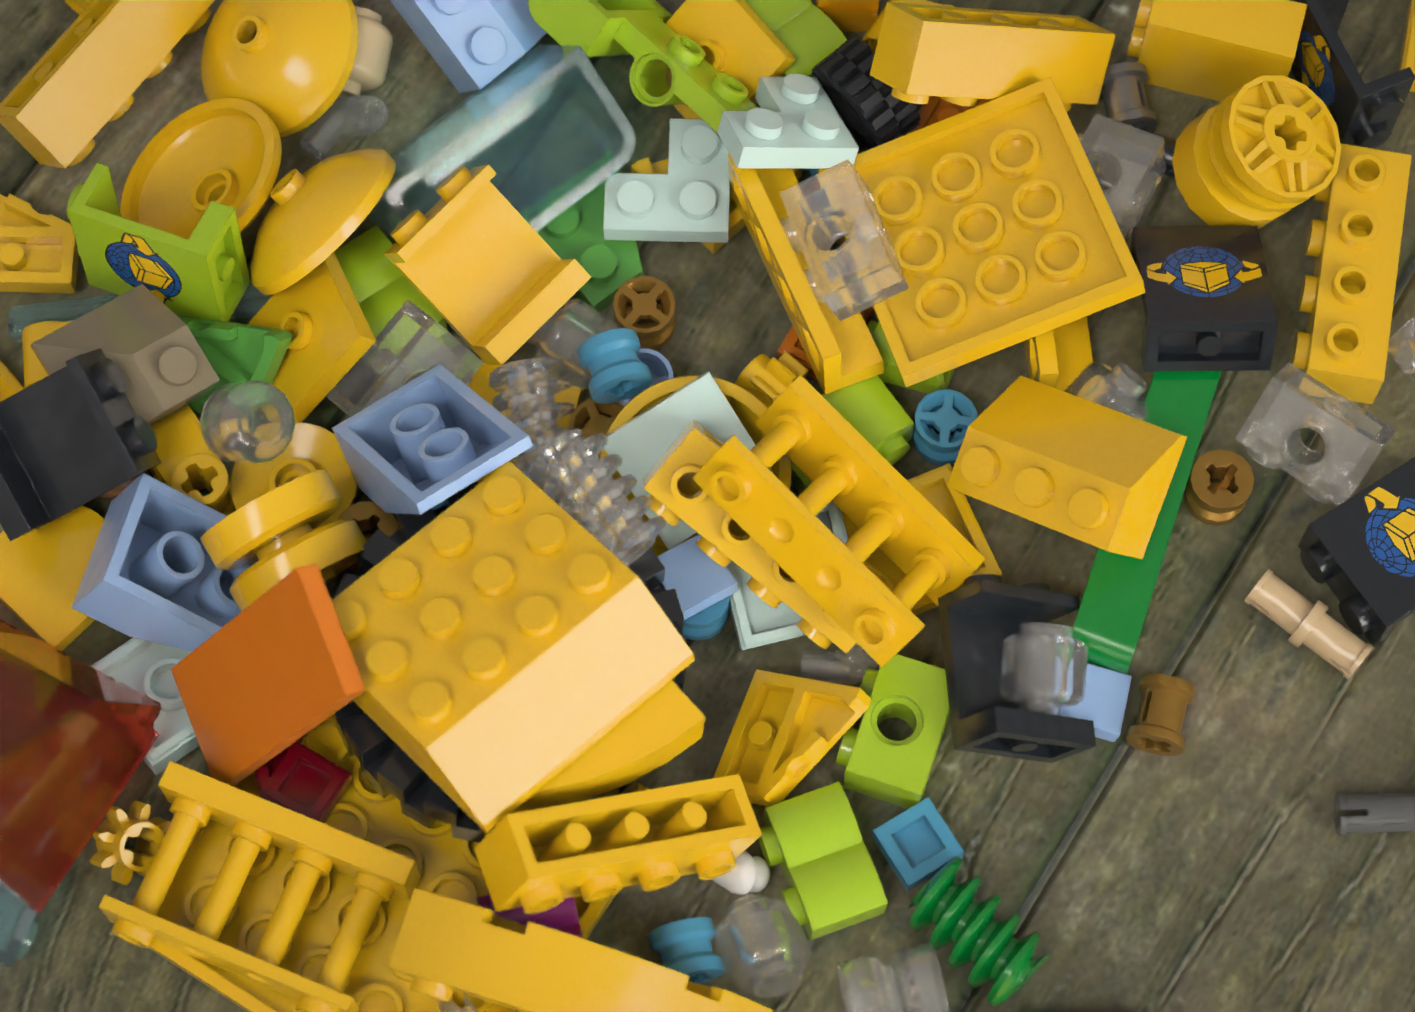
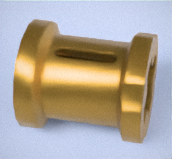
[1126,673,1196,756]

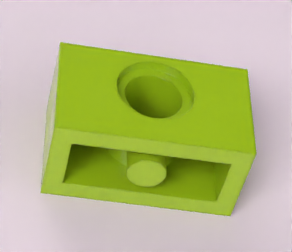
[836,654,950,809]

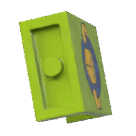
[67,163,251,322]

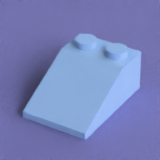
[390,0,547,93]
[332,364,533,514]
[71,473,259,652]

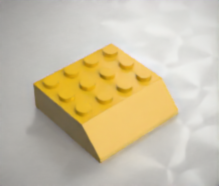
[331,461,695,833]

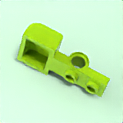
[528,0,758,133]

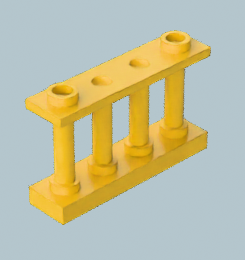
[692,375,986,667]
[99,761,421,1012]

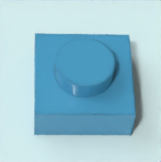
[872,797,964,892]

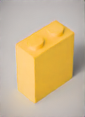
[1127,0,1307,102]

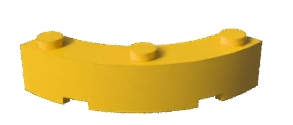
[388,888,773,1012]

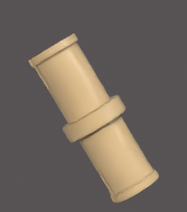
[1244,568,1373,679]

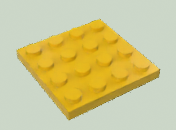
[818,77,1145,387]

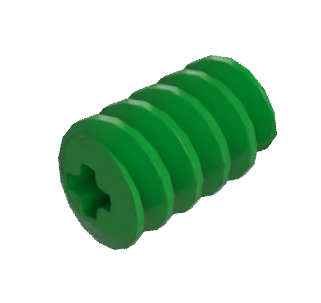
[908,856,1053,1007]

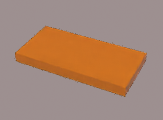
[171,564,365,786]

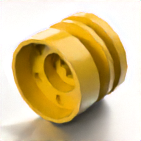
[1172,75,1341,229]

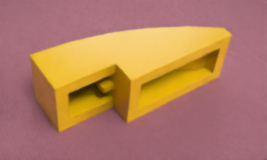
[510,680,705,814]

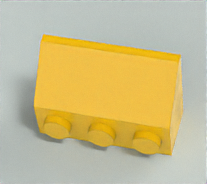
[946,375,1187,559]

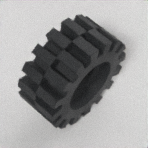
[812,37,921,150]

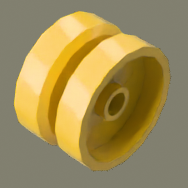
[200,469,367,612]

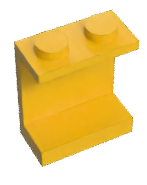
[384,164,591,365]

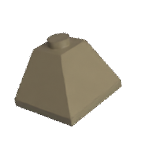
[31,284,220,426]

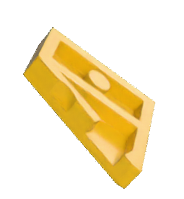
[0,193,79,294]
[713,669,872,807]

